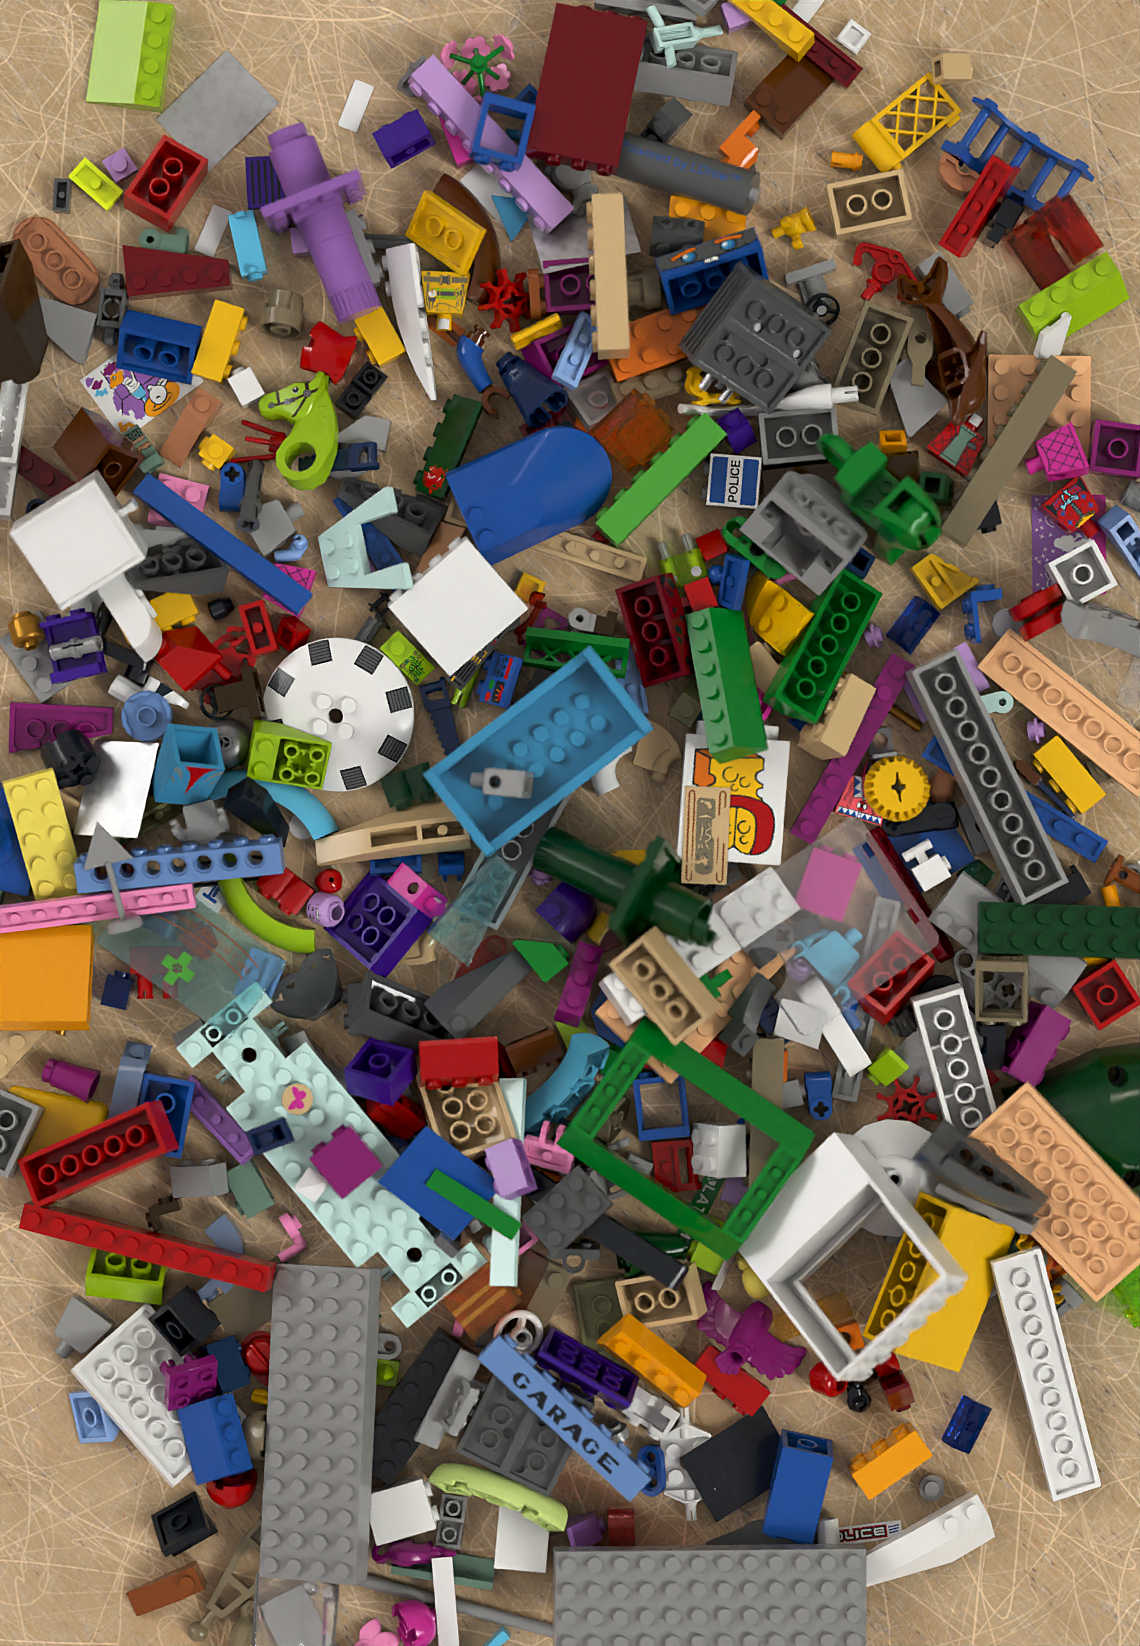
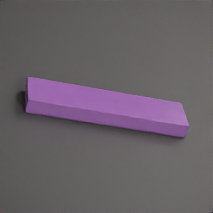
[187,1075,255,1166]

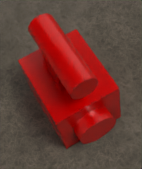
[680,577,718,614]

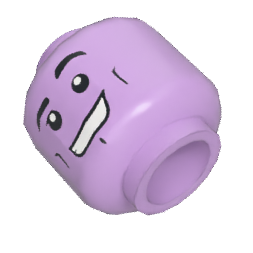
[306,892,345,927]

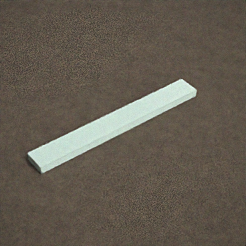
[490,1078,527,1287]

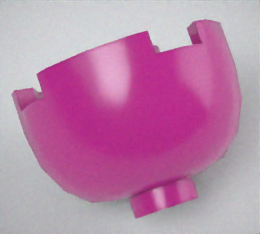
[391,1599,437,1646]

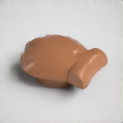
[928,767,956,804]

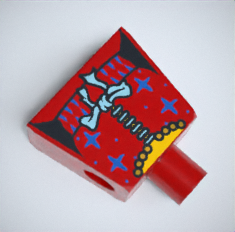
[1037,476,1100,539]

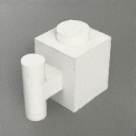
[901,838,952,892]

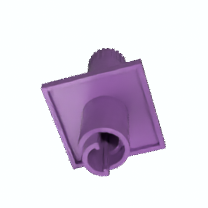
[260,123,382,324]

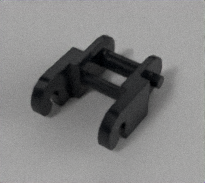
[368,592,391,630]

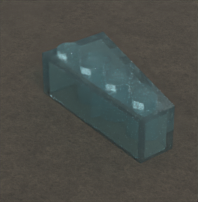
[427,852,517,967]

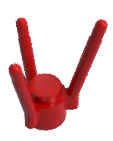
[230,420,288,463]

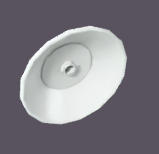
[854,1119,942,1237]

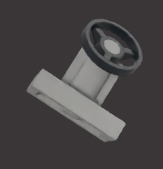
[783,259,840,326]

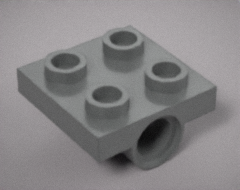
[548,1239,600,1274]

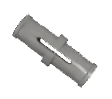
[49,635,103,661]

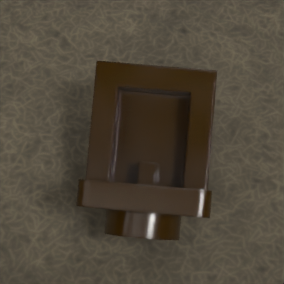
[145,1195,183,1233]

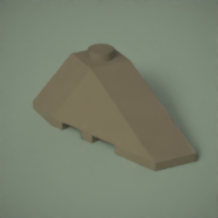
[507,1248,573,1355]

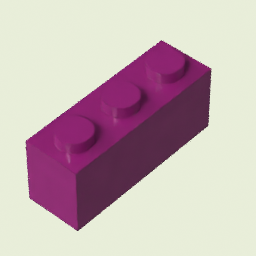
[553,941,604,1028]

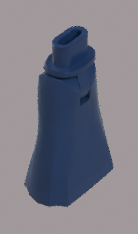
[496,352,568,428]

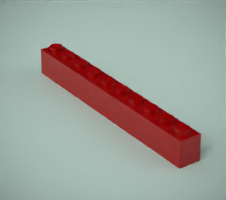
[19,1201,277,1292]

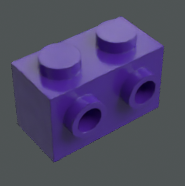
[372,109,436,169]

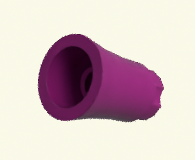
[41,1057,101,1104]

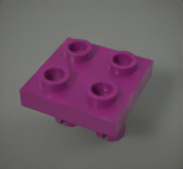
[159,1352,218,1411]

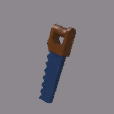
[1012,760,1076,819]

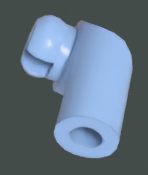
[274,534,308,563]

